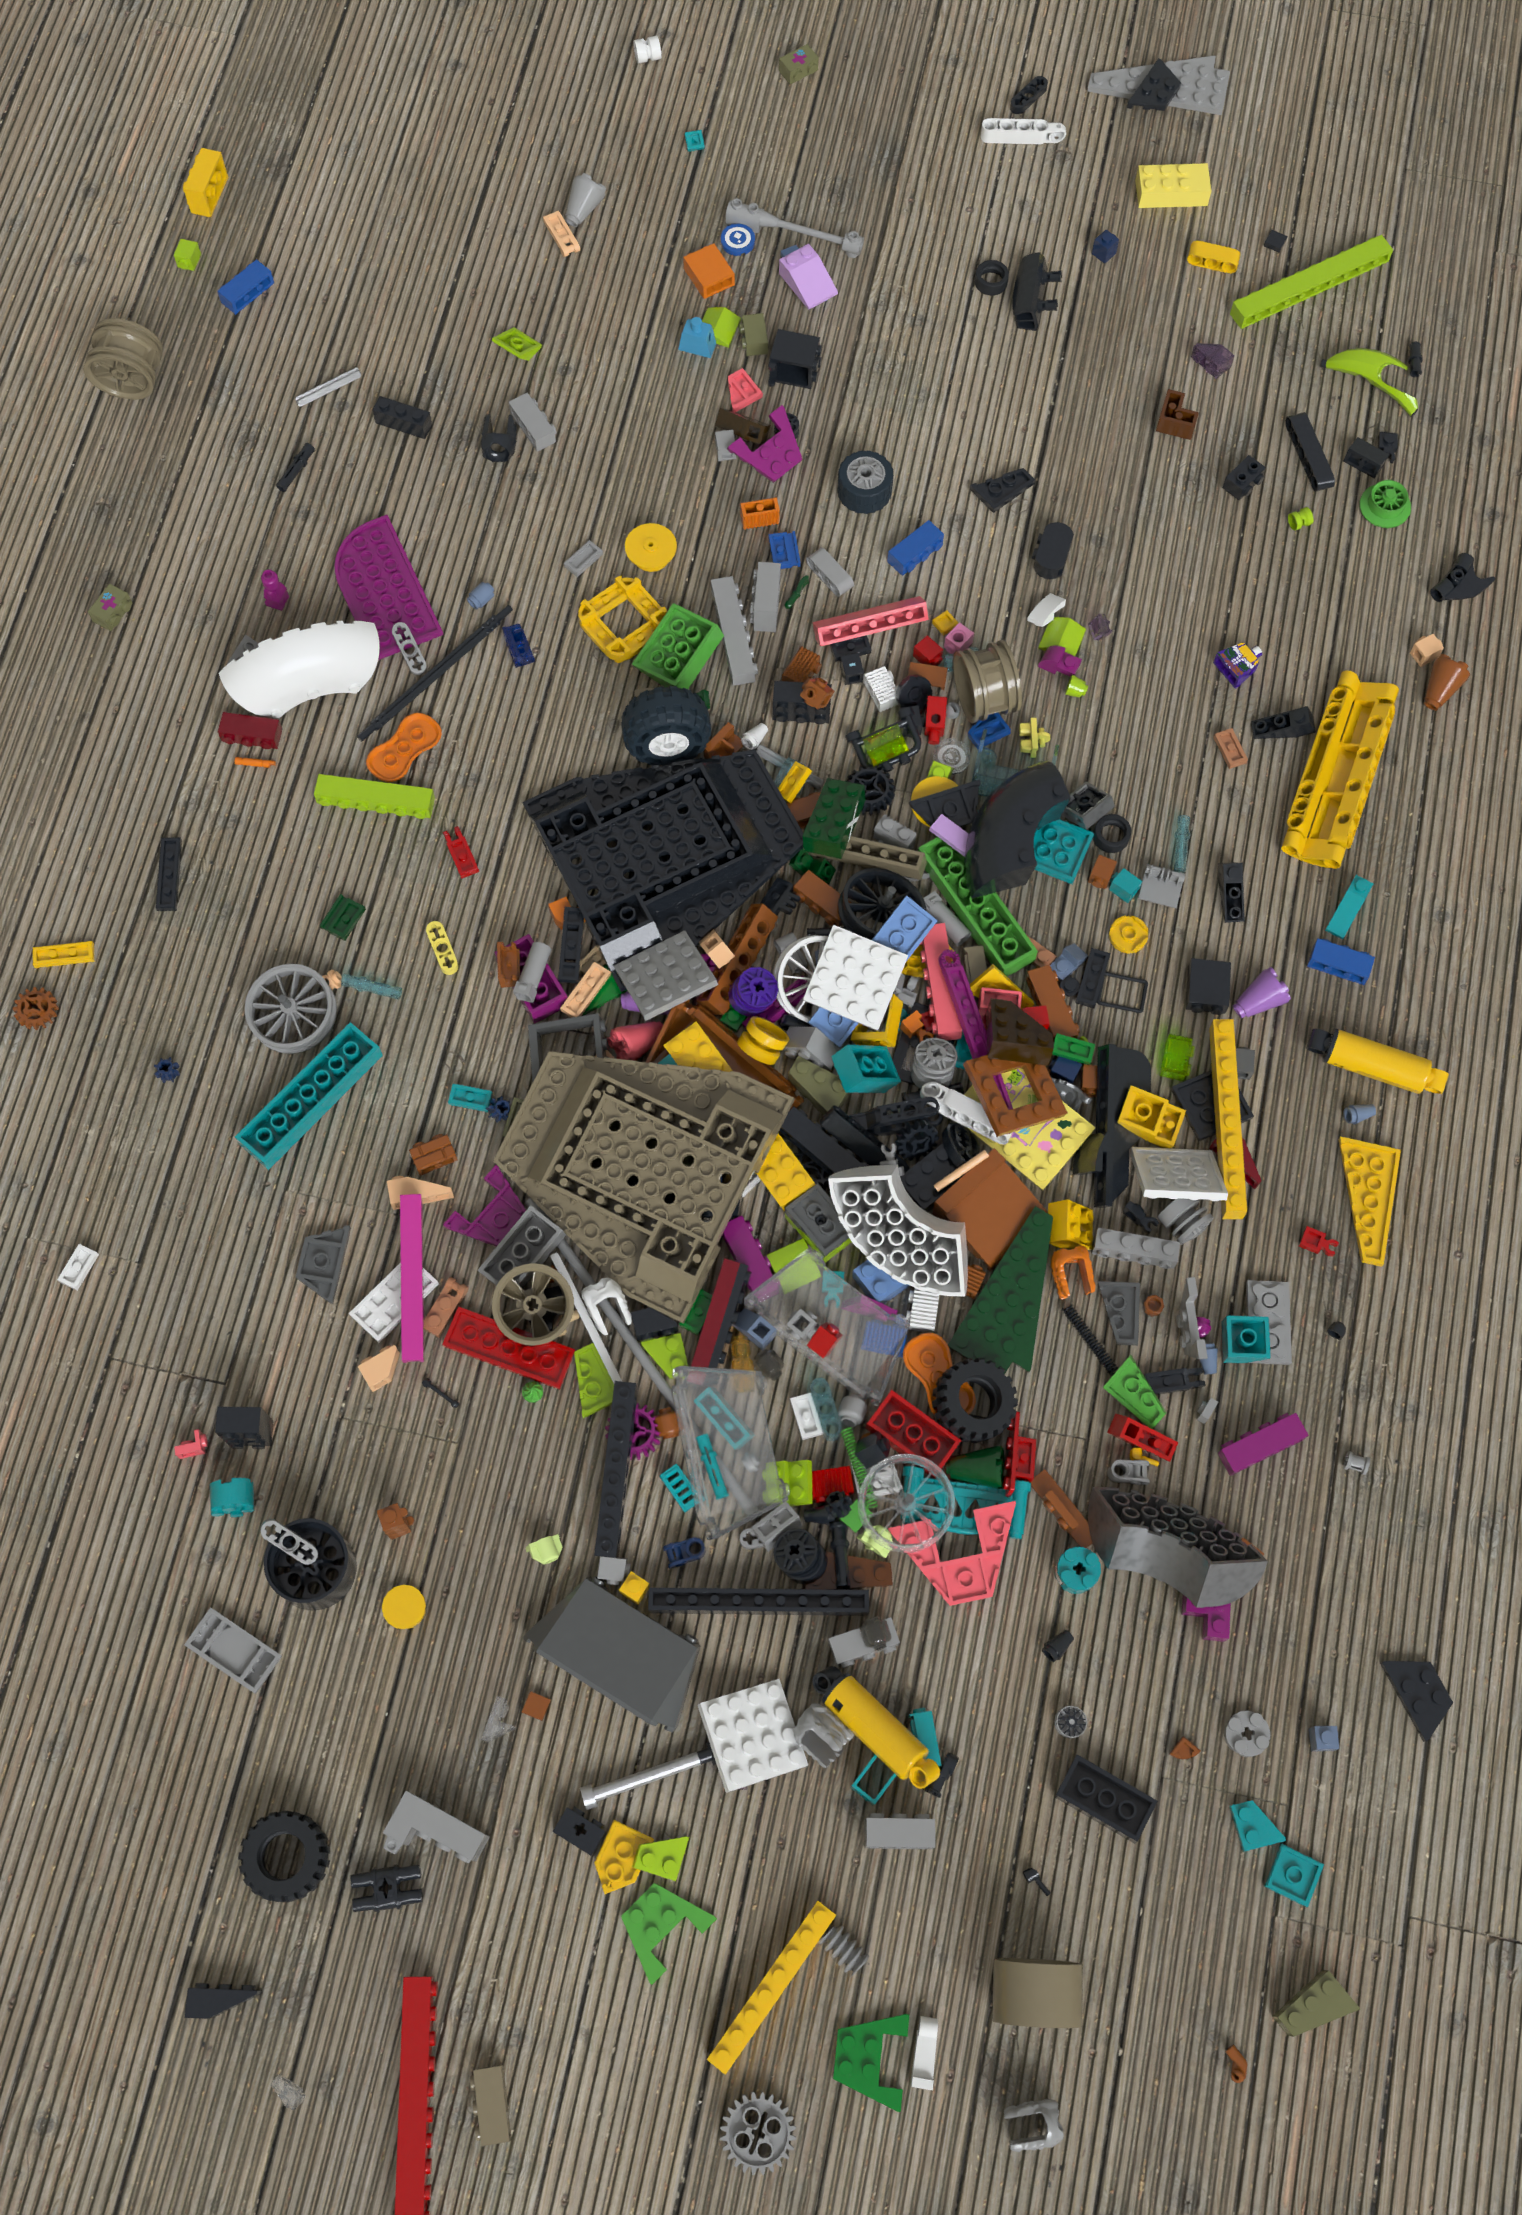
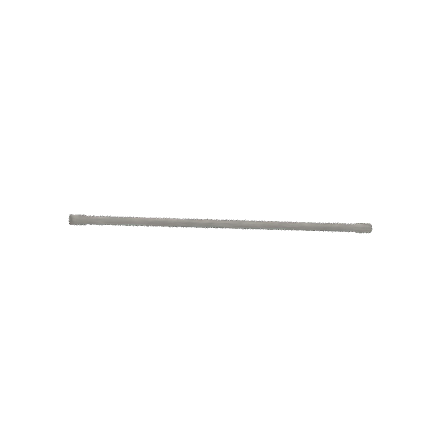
[525,1198,762,1522]

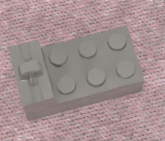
[383,1791,490,1863]

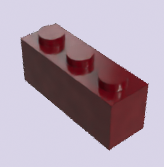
[218,712,283,749]

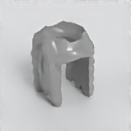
[792,1703,854,1768]
[1004,2099,1064,2152]

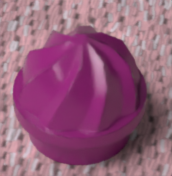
[1196,1317,1212,1338]

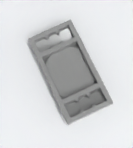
[184,1607,282,1694]

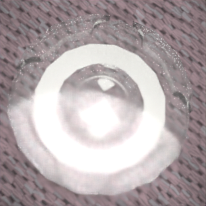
[933,738,971,775]

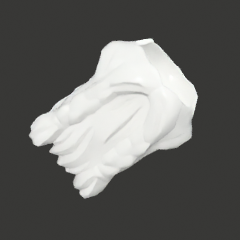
[581,1278,632,1335]

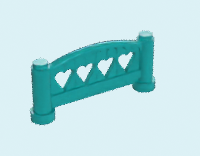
[900,1466,1031,1539]

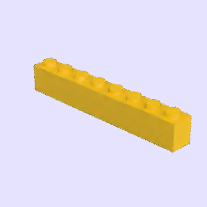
[707,1901,836,2075]

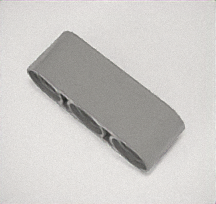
[806,547,854,597]

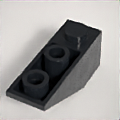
[1251,706,1316,739]
[1218,862,1245,923]
[184,1983,262,2019]

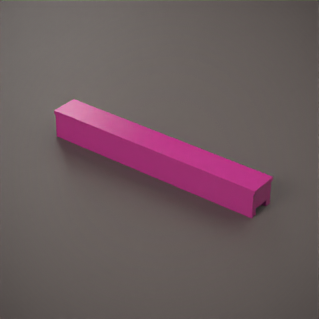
[400,1194,424,1363]

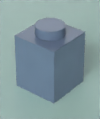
[1309,1726,1339,1752]

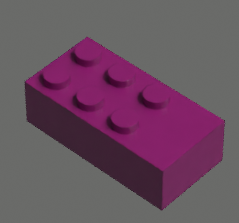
[494,934,568,1024]

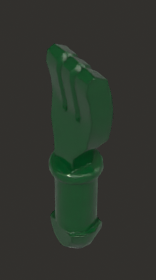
[784,575,809,609]

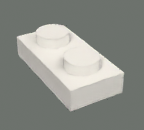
[57,1244,99,1291]
[790,1393,823,1440]

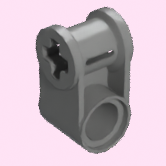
[1107,1460,1150,1485]

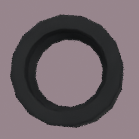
[975,260,1009,296]
[1093,814,1131,853]

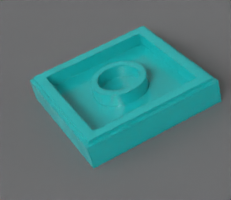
[1264,1844,1324,1908]

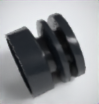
[773,1528,828,1584]

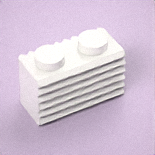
[863,666,898,712]
[905,1287,939,1333]

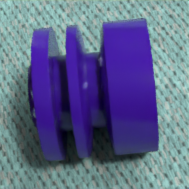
[728,967,778,1016]

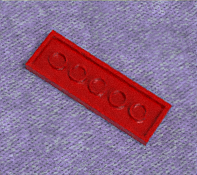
[442,1306,576,1390]

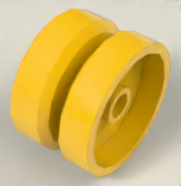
[737,1016,790,1065]

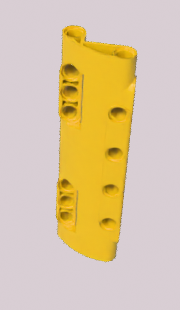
[1281,670,1399,869]

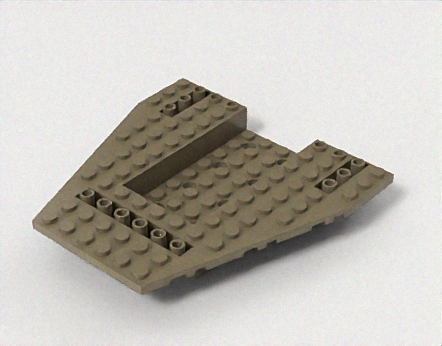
[493,1051,795,1324]

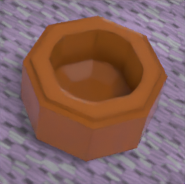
[1143,1295,1165,1317]

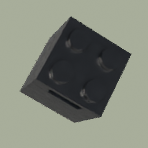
[768,329,823,389]

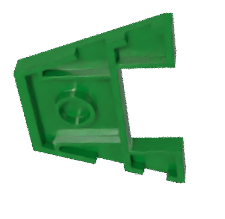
[833,2014,910,2112]

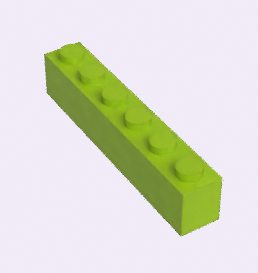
[314,774,435,819]

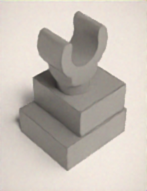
[897,976,918,1013]
[880,1143,905,1176]

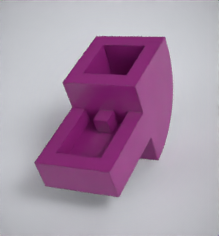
[1038,645,1082,677]

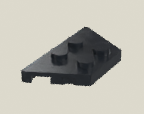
[1127,58,1181,111]
[909,779,981,827]
[1380,1661,1453,1742]

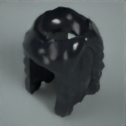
[481,414,517,462]

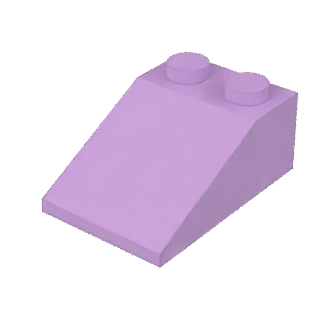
[779,243,838,310]

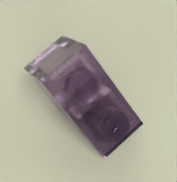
[1191,343,1235,379]

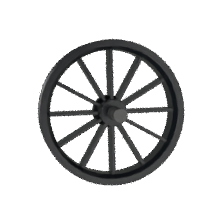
[838,868,926,940]

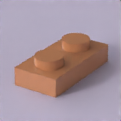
[1213,728,1248,769]

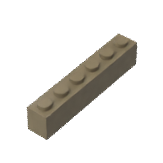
[809,836,927,880]

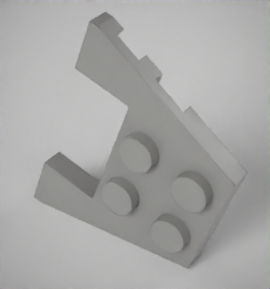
[1176,1277,1208,1359]

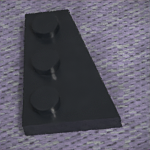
[970,468,1035,513]

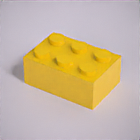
[183,148,228,218]

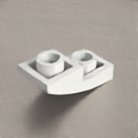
[1027,593,1066,627]

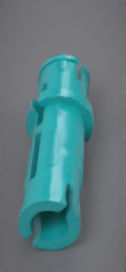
[695,1433,729,1500]

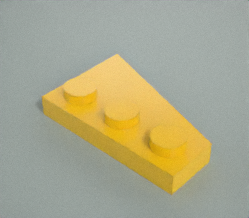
[969,964,1034,1010]

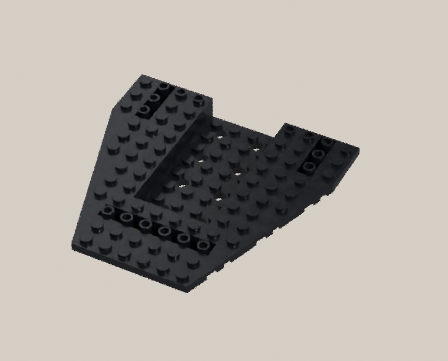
[522,749,804,992]

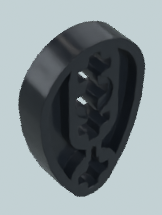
[941,1122,980,1168]

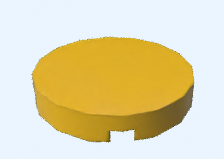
[1109,916,1148,954]
[382,1585,426,1629]

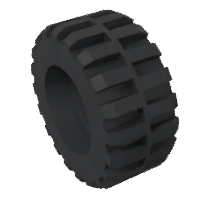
[932,1358,1018,1443]
[238,1811,330,1902]

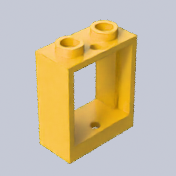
[851,994,903,1047]

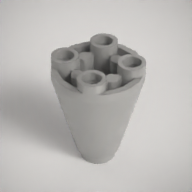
[565,173,606,227]

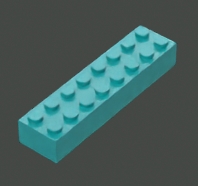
[235,1022,383,1170]

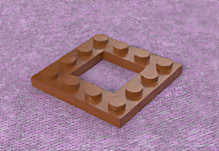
[963,1055,1068,1137]

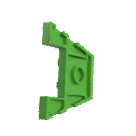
[621,1883,717,1985]

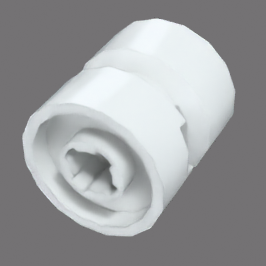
[633,36,662,64]

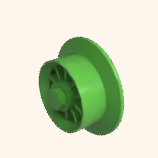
[1359,480,1411,528]

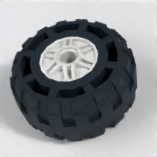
[621,686,711,766]

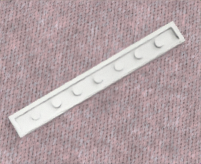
[550,1252,622,1383]

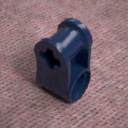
[663,1537,706,1569]

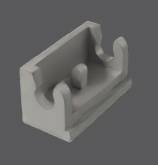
[752,1501,802,1552]

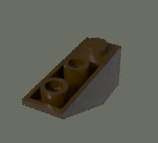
[715,407,771,444]

